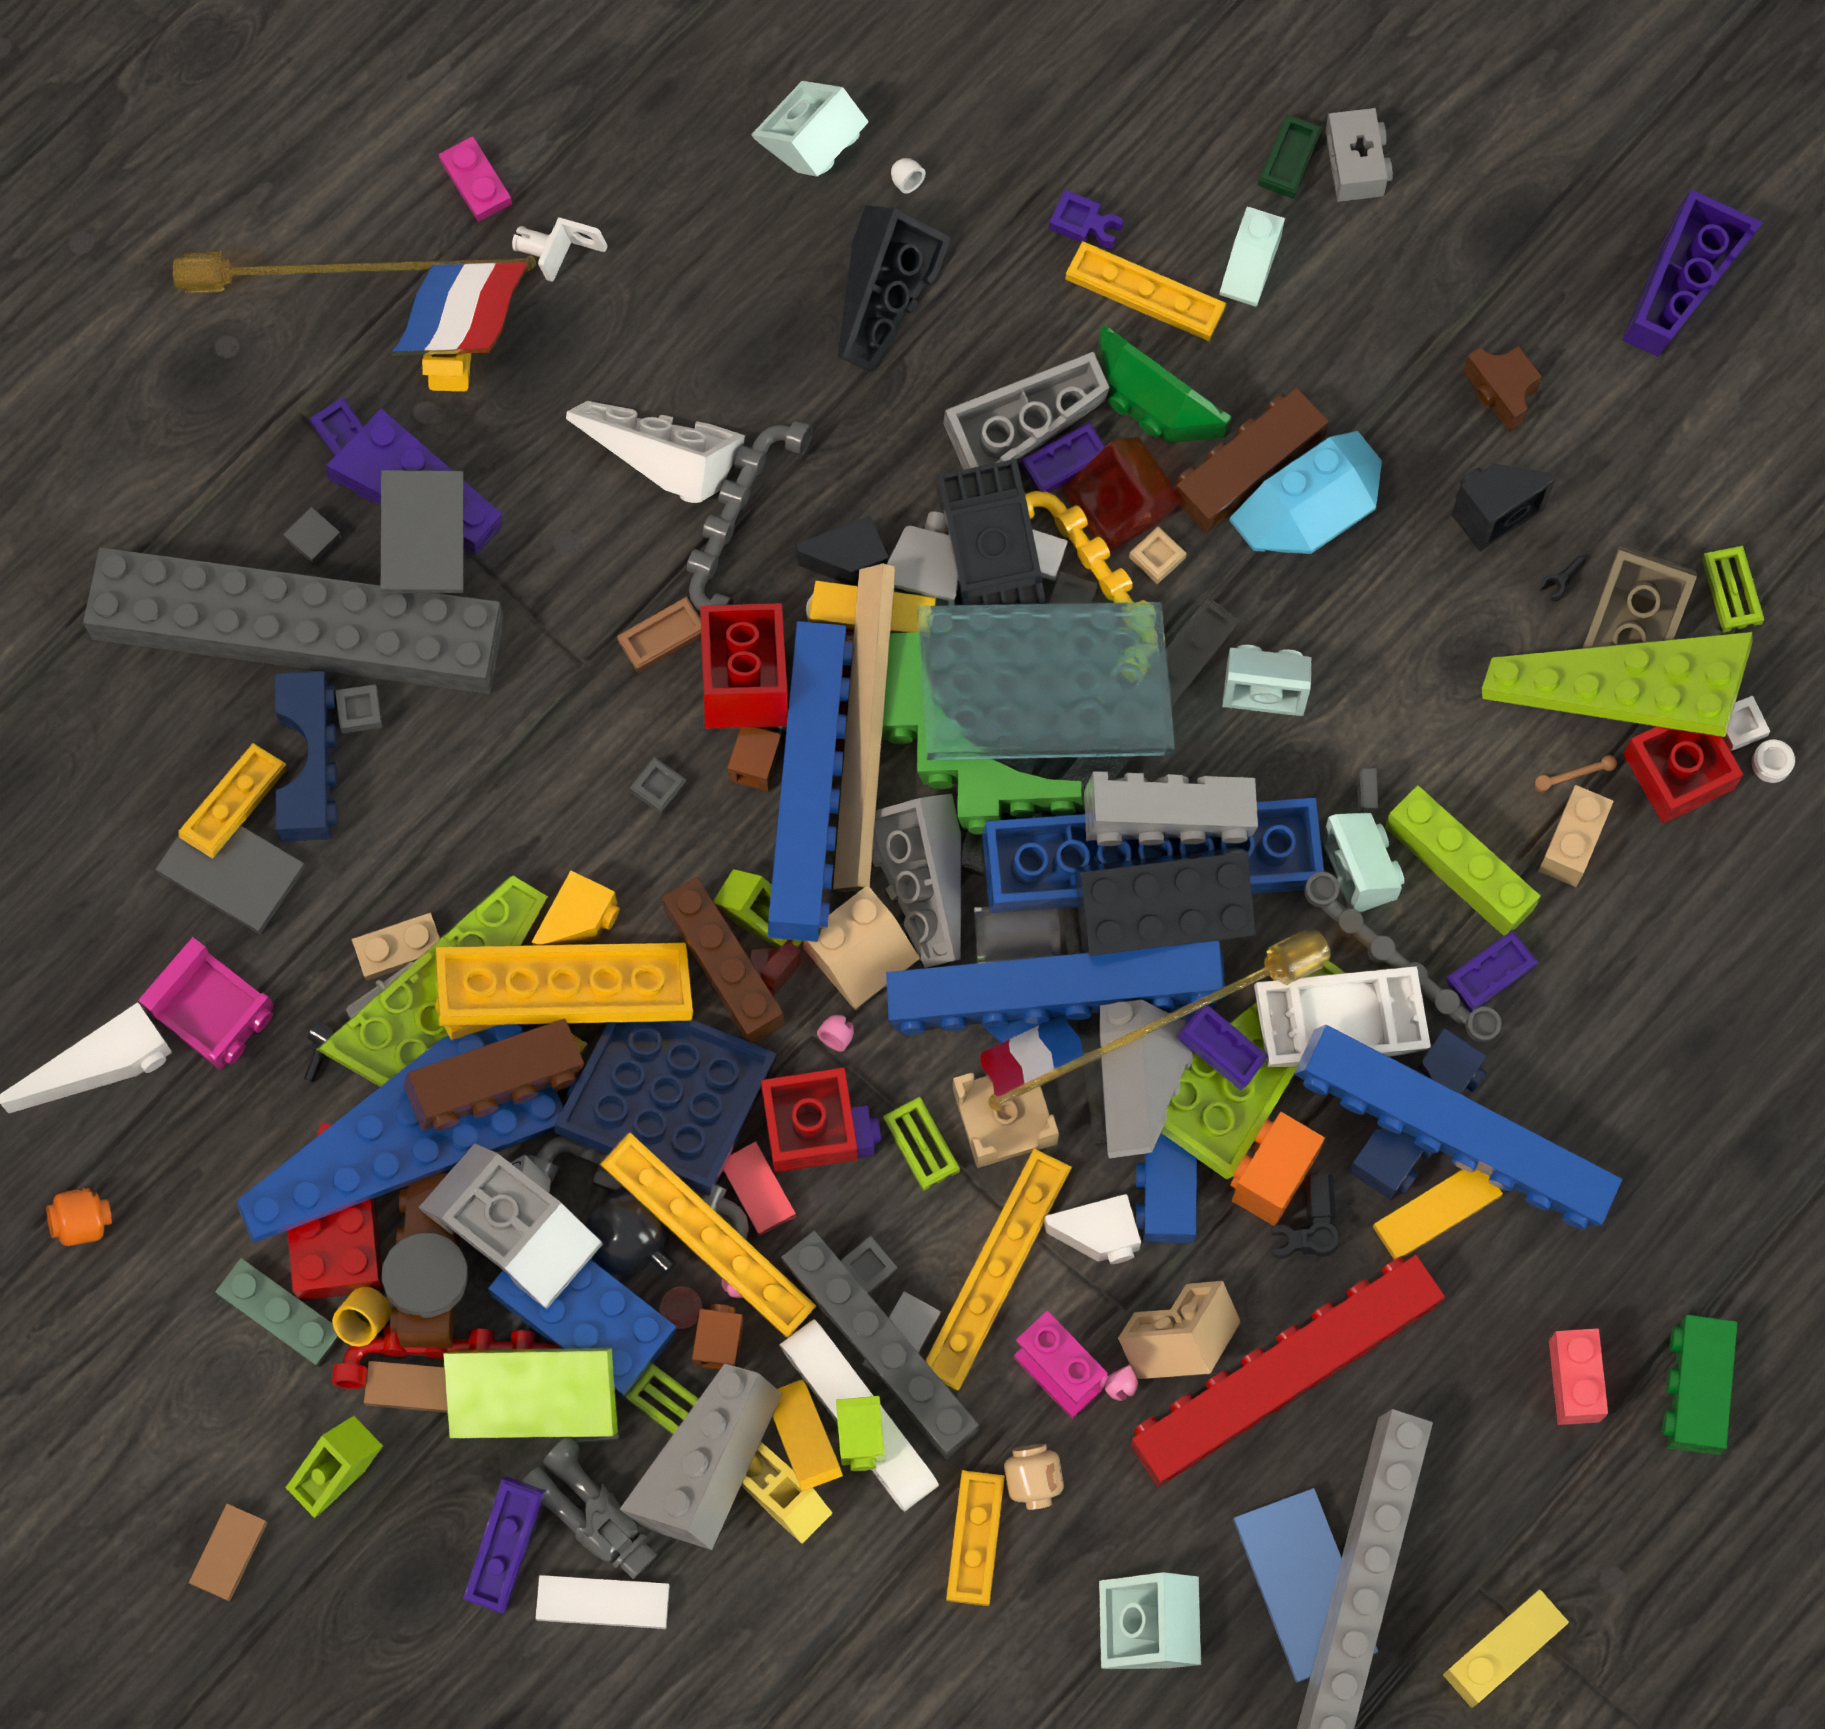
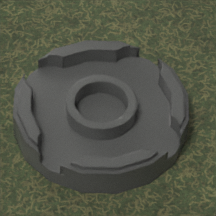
[382,1233,468,1318]

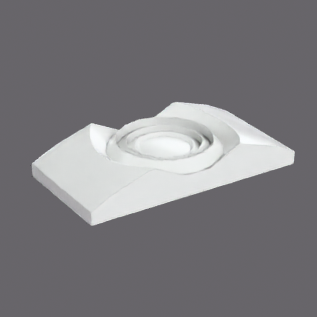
[1254,966,1431,1067]

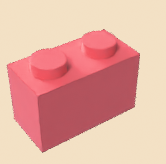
[1549,1329,1608,1425]

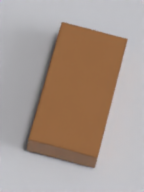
[617,597,701,673]
[364,1361,448,1413]
[189,1504,268,1602]

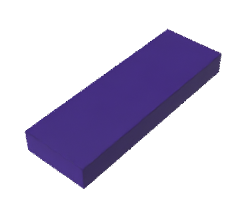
[463,1476,546,1614]

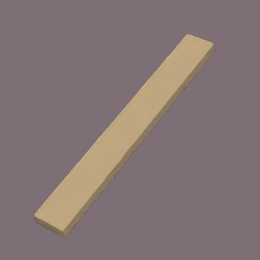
[833,564,895,892]

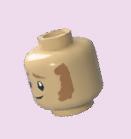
[1004,1444,1064,1510]

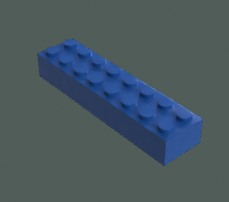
[982,798,1324,913]

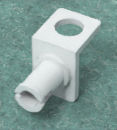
[512,217,608,282]

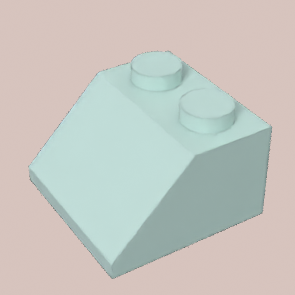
[751,81,868,177]
[1222,645,1311,716]
[1321,813,1404,912]
[1099,1572,1201,1669]

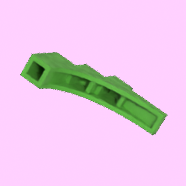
[882,632,1085,835]

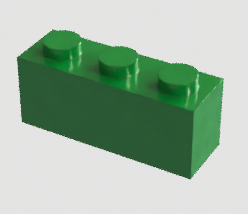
[1662,1315,1738,1455]

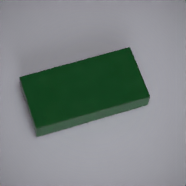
[1257,114,1323,199]

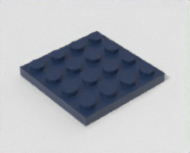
[554,1020,777,1195]

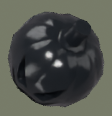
[585,1186,677,1276]

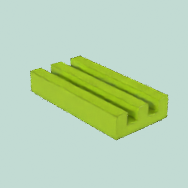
[1702,546,1764,632]
[883,1097,960,1191]
[626,1363,699,1434]

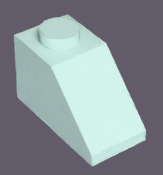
[1219,206,1285,307]

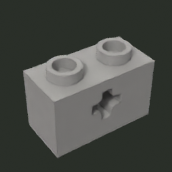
[1325,108,1393,202]

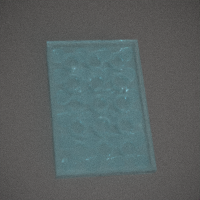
[917,602,1175,760]

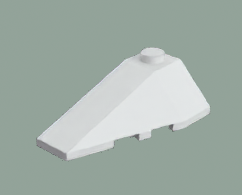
[566,401,745,503]

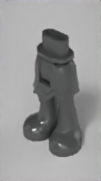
[521,1437,658,1580]

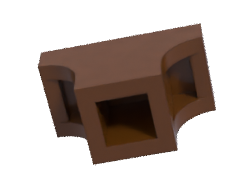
[1463,346,1542,432]

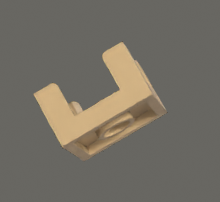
[953,1073,1059,1168]

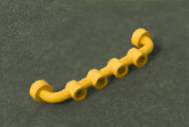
[1025,491,1157,684]

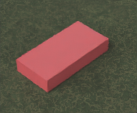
[723,1142,796,1236]

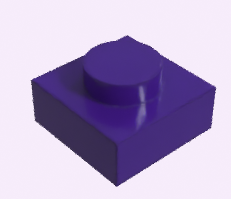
[851,1106,881,1158]

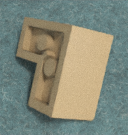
[1118,1281,1240,1379]

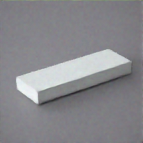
[536,1575,670,1629]

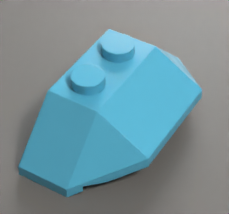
[1229,431,1382,554]

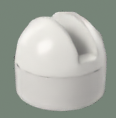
[891,158,926,194]

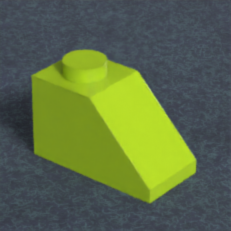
[713,869,801,956]
[836,1396,885,1471]
[286,1416,383,1518]

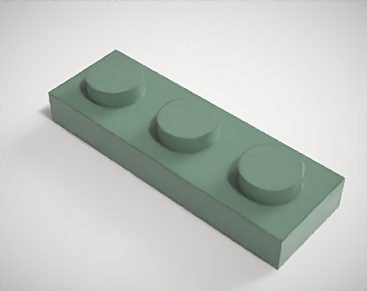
[215,1258,340,1368]

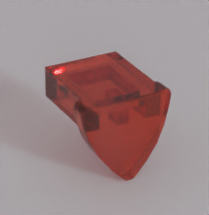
[750,940,801,997]

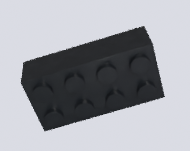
[1074,847,1256,956]

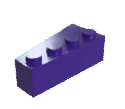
[1622,189,1763,357]
[326,408,502,556]

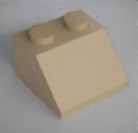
[803,885,920,1011]

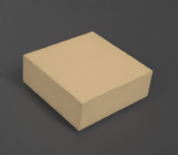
[1129,527,1187,584]

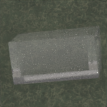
[974,907,1060,963]

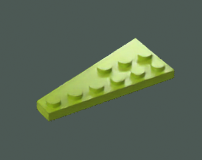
[1482,632,1753,737]
[316,876,548,1087]
[1161,953,1346,1179]

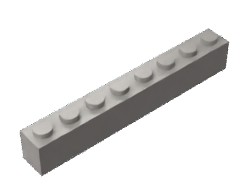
[1297,1409,1433,1729]

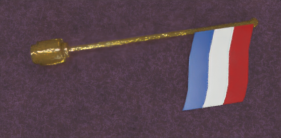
[173,252,536,356]
[980,930,1330,1111]

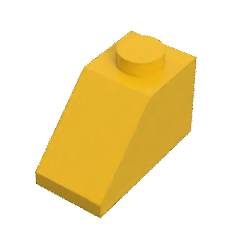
[532,871,620,946]

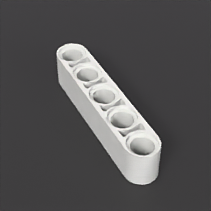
[779,1319,939,1512]

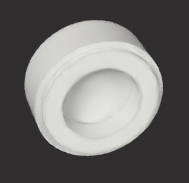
[1751,740,1795,783]

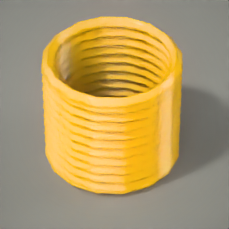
[332,1287,391,1347]

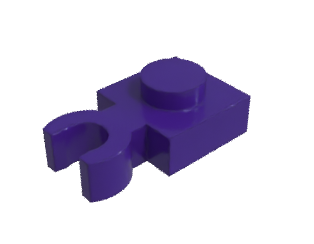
[1049,190,1123,249]

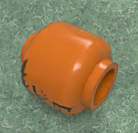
[46,1188,112,1246]

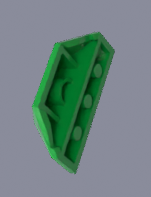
[1098,324,1231,444]

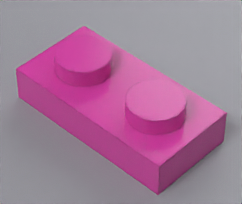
[439,136,512,222]

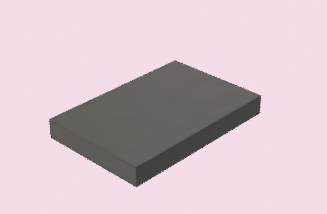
[381,470,463,593]
[155,802,306,935]

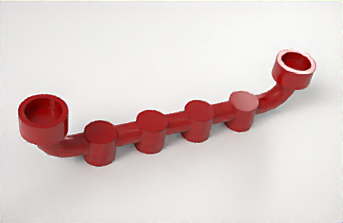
[332,1325,559,1389]

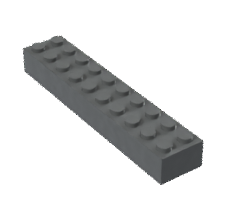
[83,547,504,694]

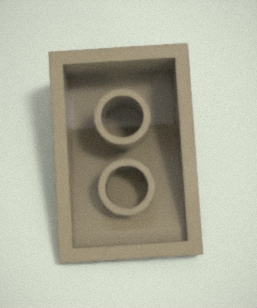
[1582,545,1697,649]

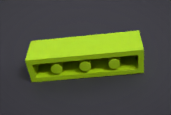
[1385,785,1541,936]

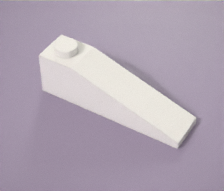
[0,1003,172,1113]

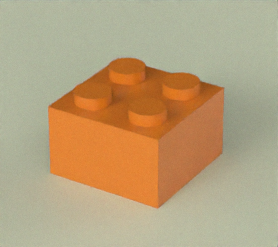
[1230,1112,1325,1226]

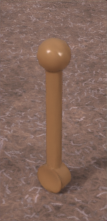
[1534,755,1617,793]

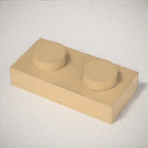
[352,913,440,981]

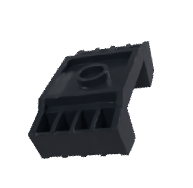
[935,459,1047,627]

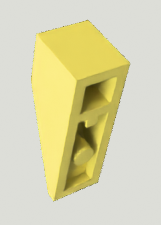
[741,1442,832,1544]
[1443,1589,1569,1708]

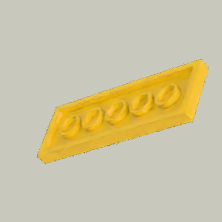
[435,943,693,1026]

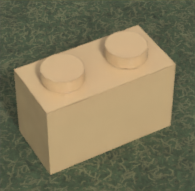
[1538,785,1614,887]

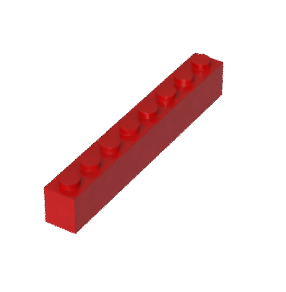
[1130,1255,1445,1488]

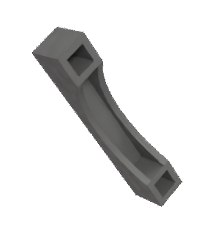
[781,1230,979,1461]

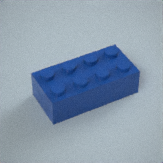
[488,1259,677,1401]

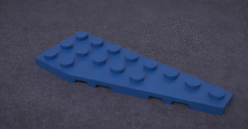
[237,1024,564,1243]

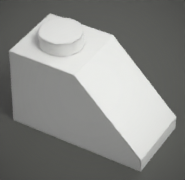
[1044,1194,1141,1264]

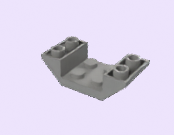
[419,1143,603,1310]

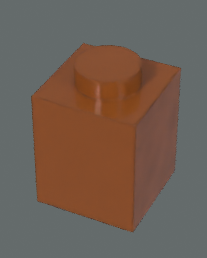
[727,727,782,792]
[692,1304,744,1370]

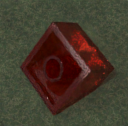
[1062,437,1183,552]

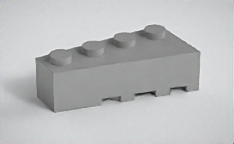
[943,352,1109,470]
[1084,771,1258,846]
[620,1364,782,1550]

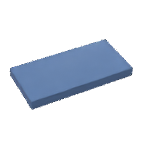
[1233,1488,1378,1683]

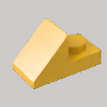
[422,353,471,392]

